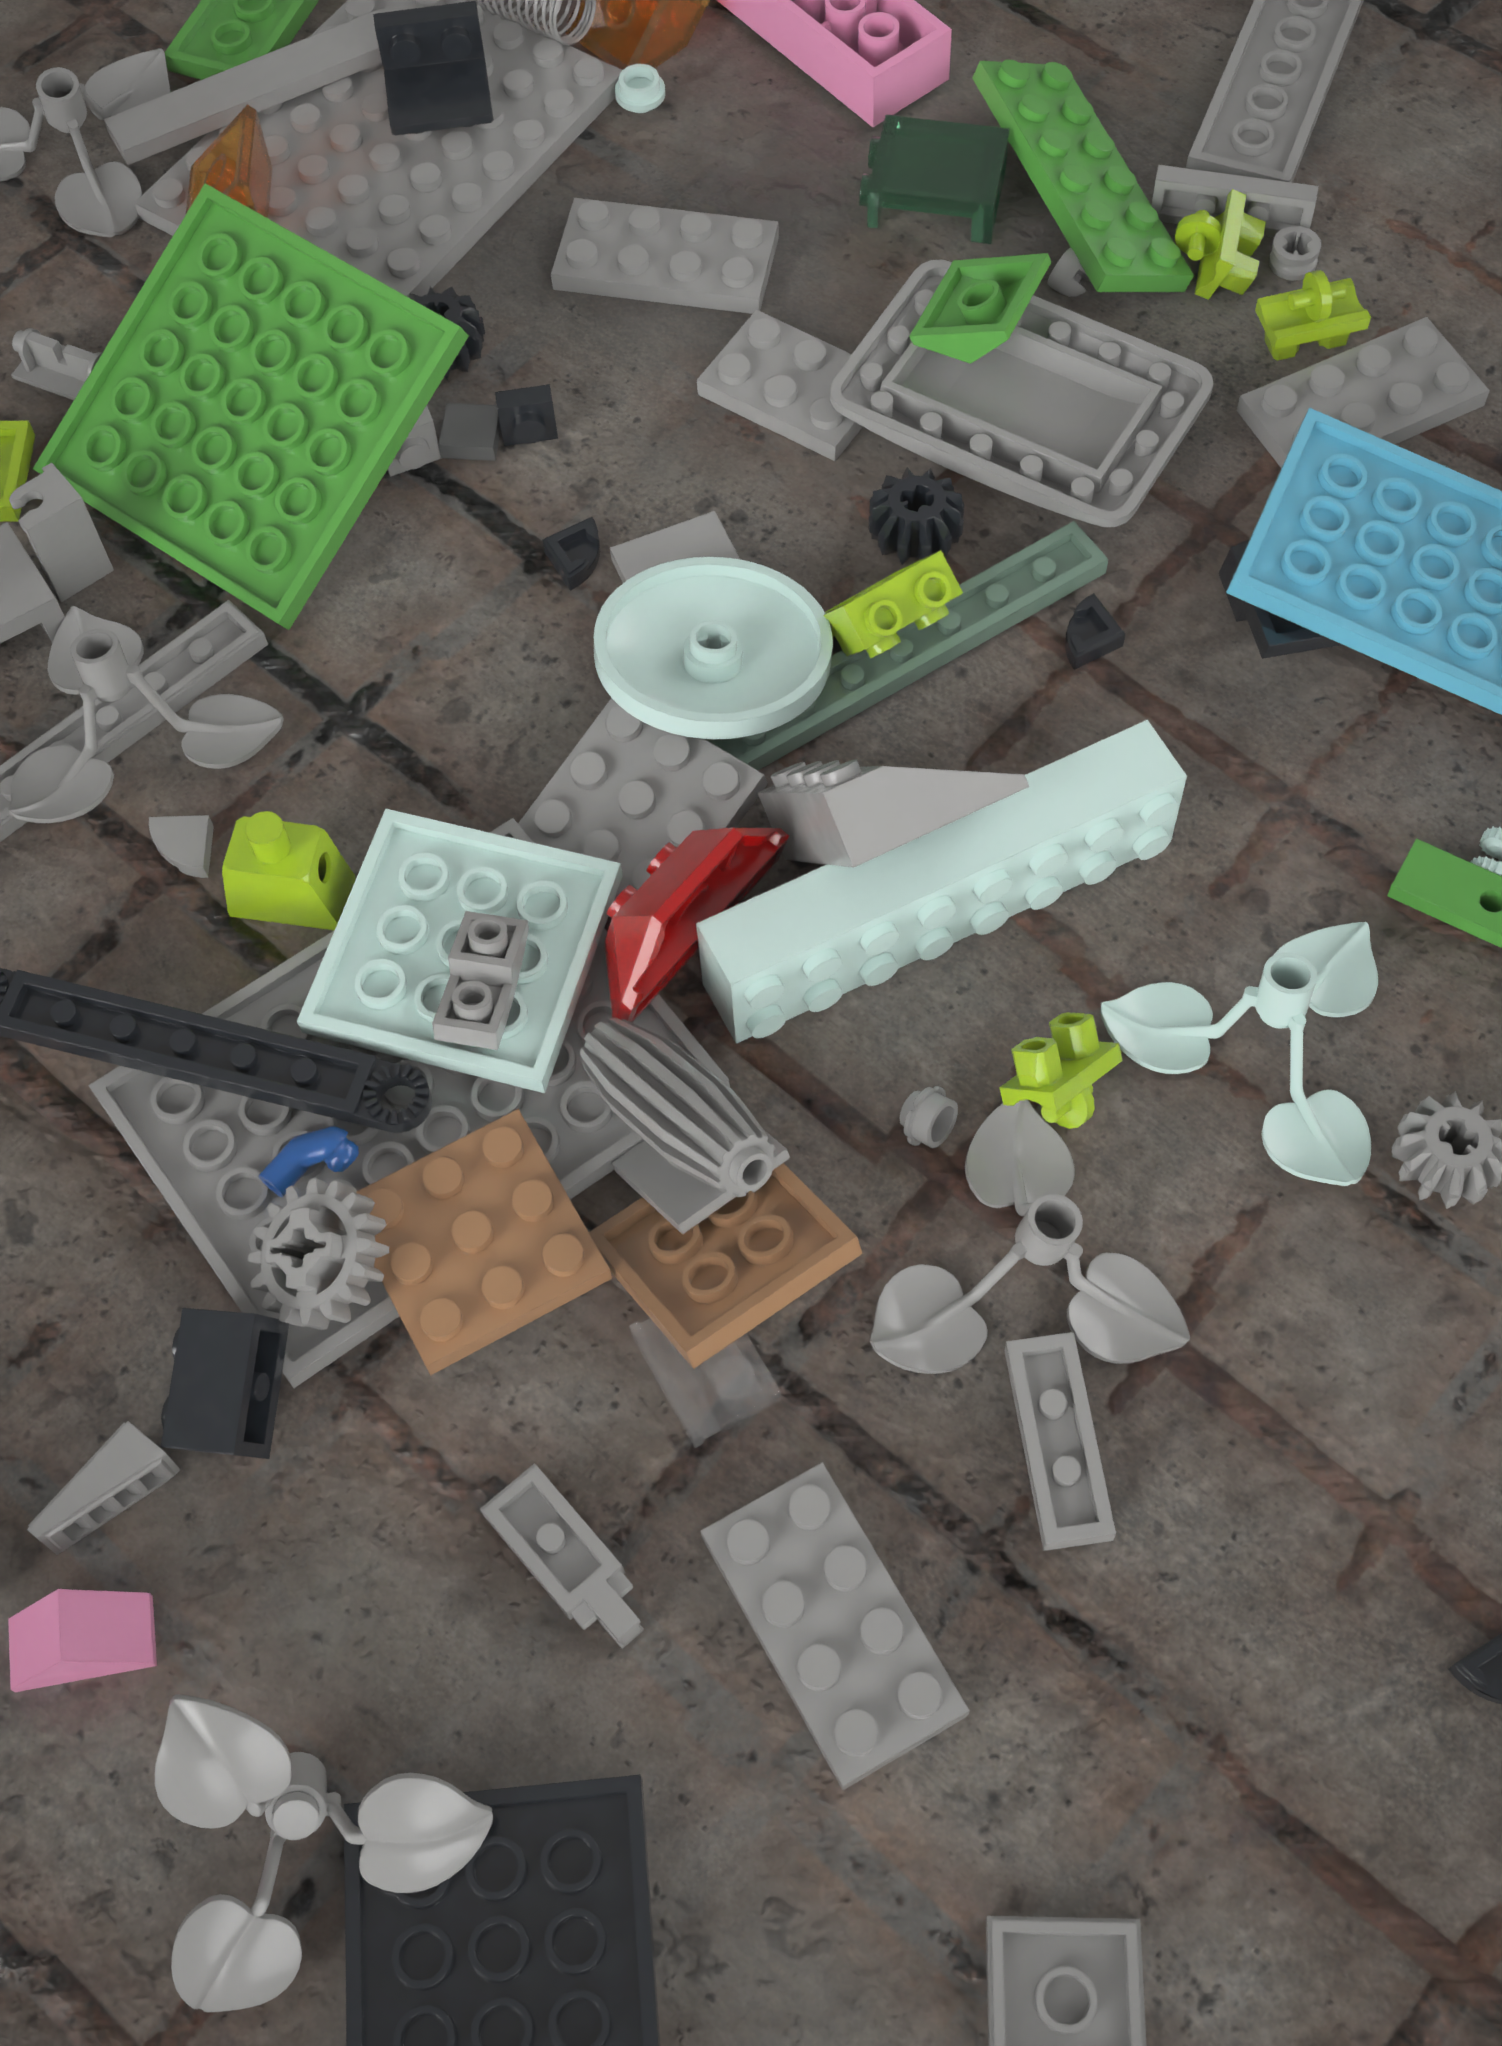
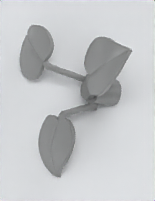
[0,48,171,237]
[8,606,284,823]
[870,1100,1190,1374]
[155,1694,493,2012]

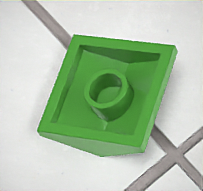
[909,253,1051,364]

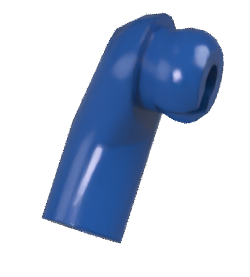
[258,1126,359,1198]

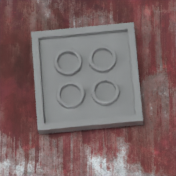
[518,698,767,899]

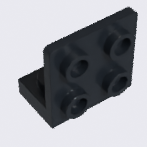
[373,1,494,136]

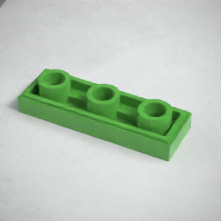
[1387,838,1502,948]

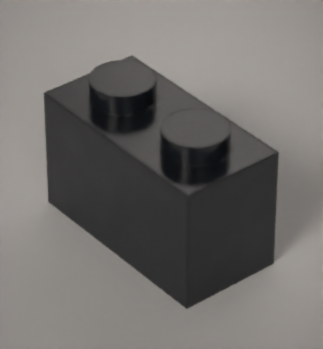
[161,1308,289,1459]

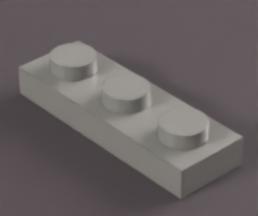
[1151,165,1319,237]
[1004,1332,1116,1551]

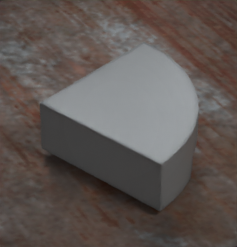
[149,815,214,878]

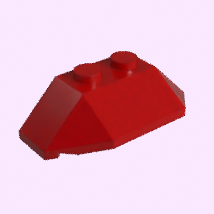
[604,827,790,1023]

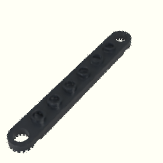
[0,968,432,1133]

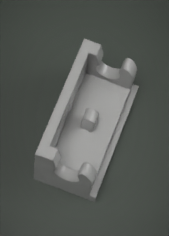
[9,462,114,603]

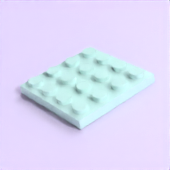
[297,809,623,1093]

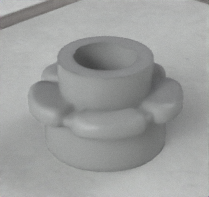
[900,1086,958,1148]

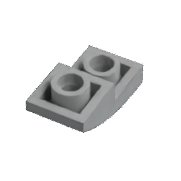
[432,911,529,1050]

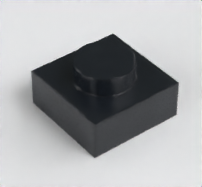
[495,384,558,446]

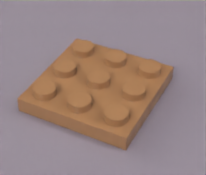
[356,1109,612,1376]
[589,1163,863,1369]

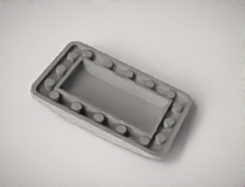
[830,259,1214,527]

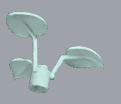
[1100,922,1378,1186]

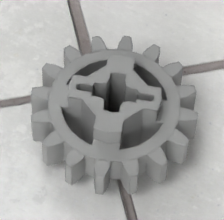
[248,1178,389,1330]

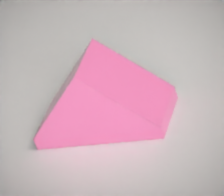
[8,1589,157,1692]

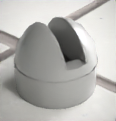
[1047,247,1091,297]

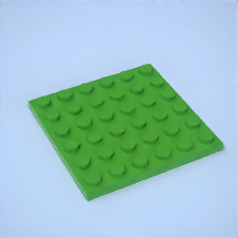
[33,183,469,630]

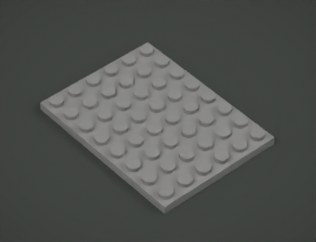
[134,0,622,297]
[88,818,730,1388]

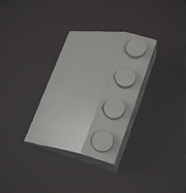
[758,759,1029,867]

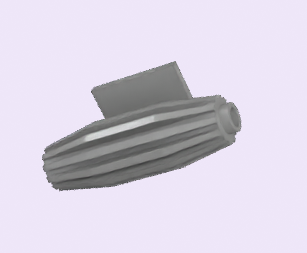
[580,1018,790,1234]

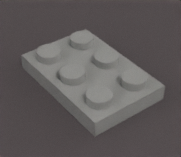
[697,310,863,461]

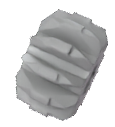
[1392,1091,1502,1209]

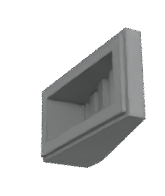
[27,1421,181,1555]

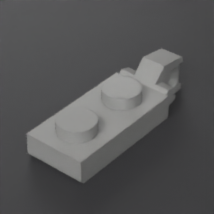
[480,1463,644,1649]

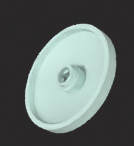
[594,557,833,739]

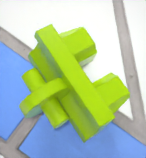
[1175,189,1266,300]
[1255,270,1371,361]
[999,1012,1123,1129]

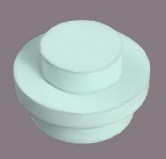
[615,64,665,113]

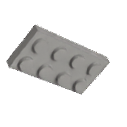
[551,198,779,314]
[1237,317,1490,468]
[700,1462,970,1790]

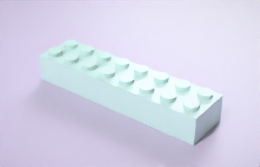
[696,720,1187,1044]

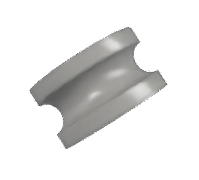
[1269,226,1321,281]

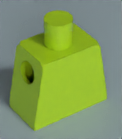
[222,811,356,930]

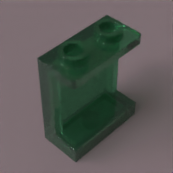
[859,115,1010,244]

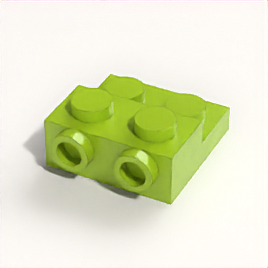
[823,550,963,658]

